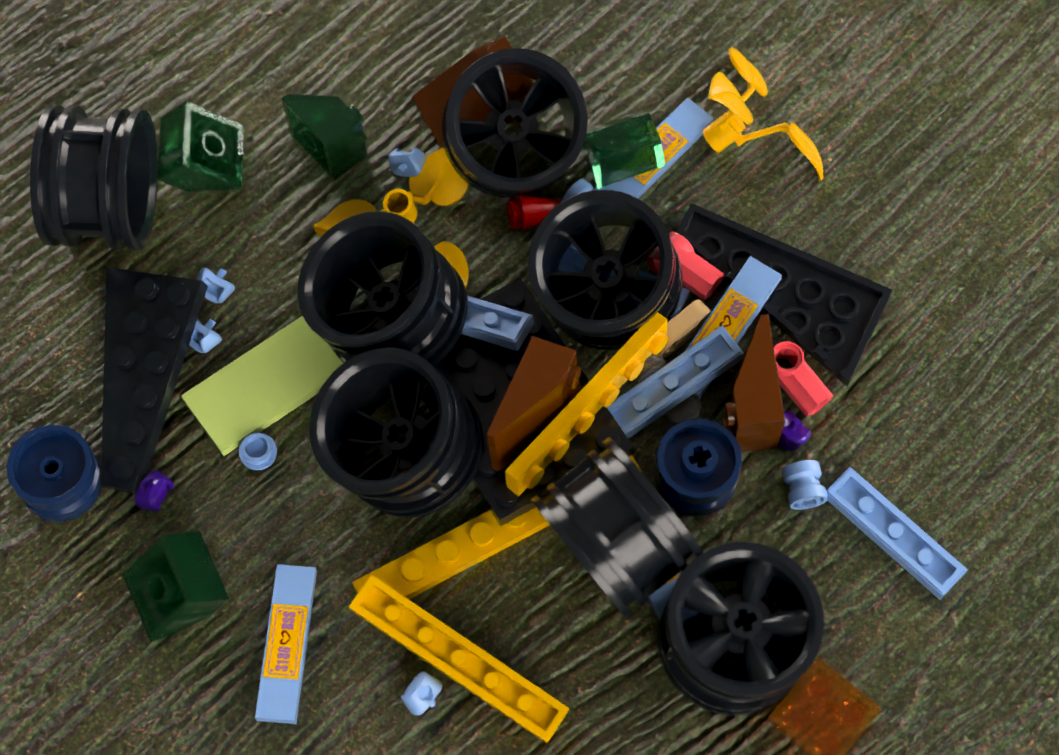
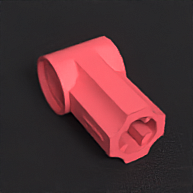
[646,232,724,301]
[774,341,834,417]

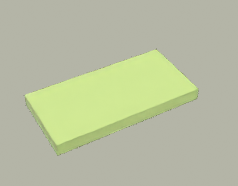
[181,316,343,456]

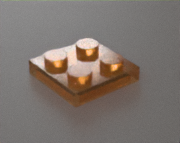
[767,657,882,755]

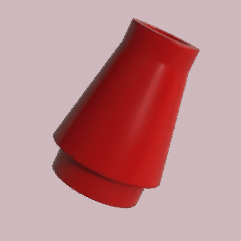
[507,195,561,231]

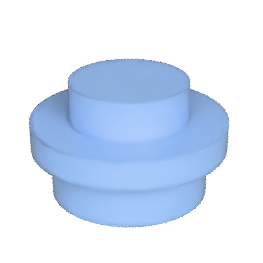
[239,433,277,470]

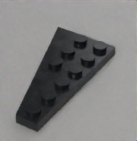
[676,203,893,387]
[101,267,208,494]

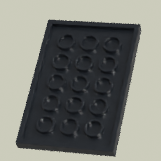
[422,278,634,526]

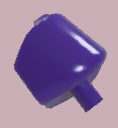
[778,411,811,451]
[135,471,175,512]

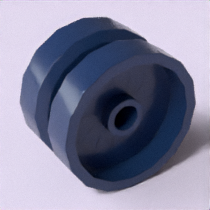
[654,419,742,516]
[6,424,102,522]

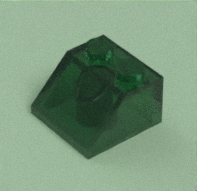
[281,94,367,181]
[157,101,244,191]
[582,110,666,189]
[122,531,229,642]

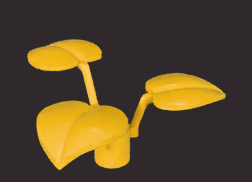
[702,47,823,181]
[314,147,469,288]

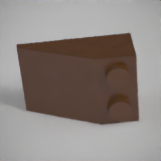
[412,36,534,149]
[722,314,785,452]
[486,336,583,471]

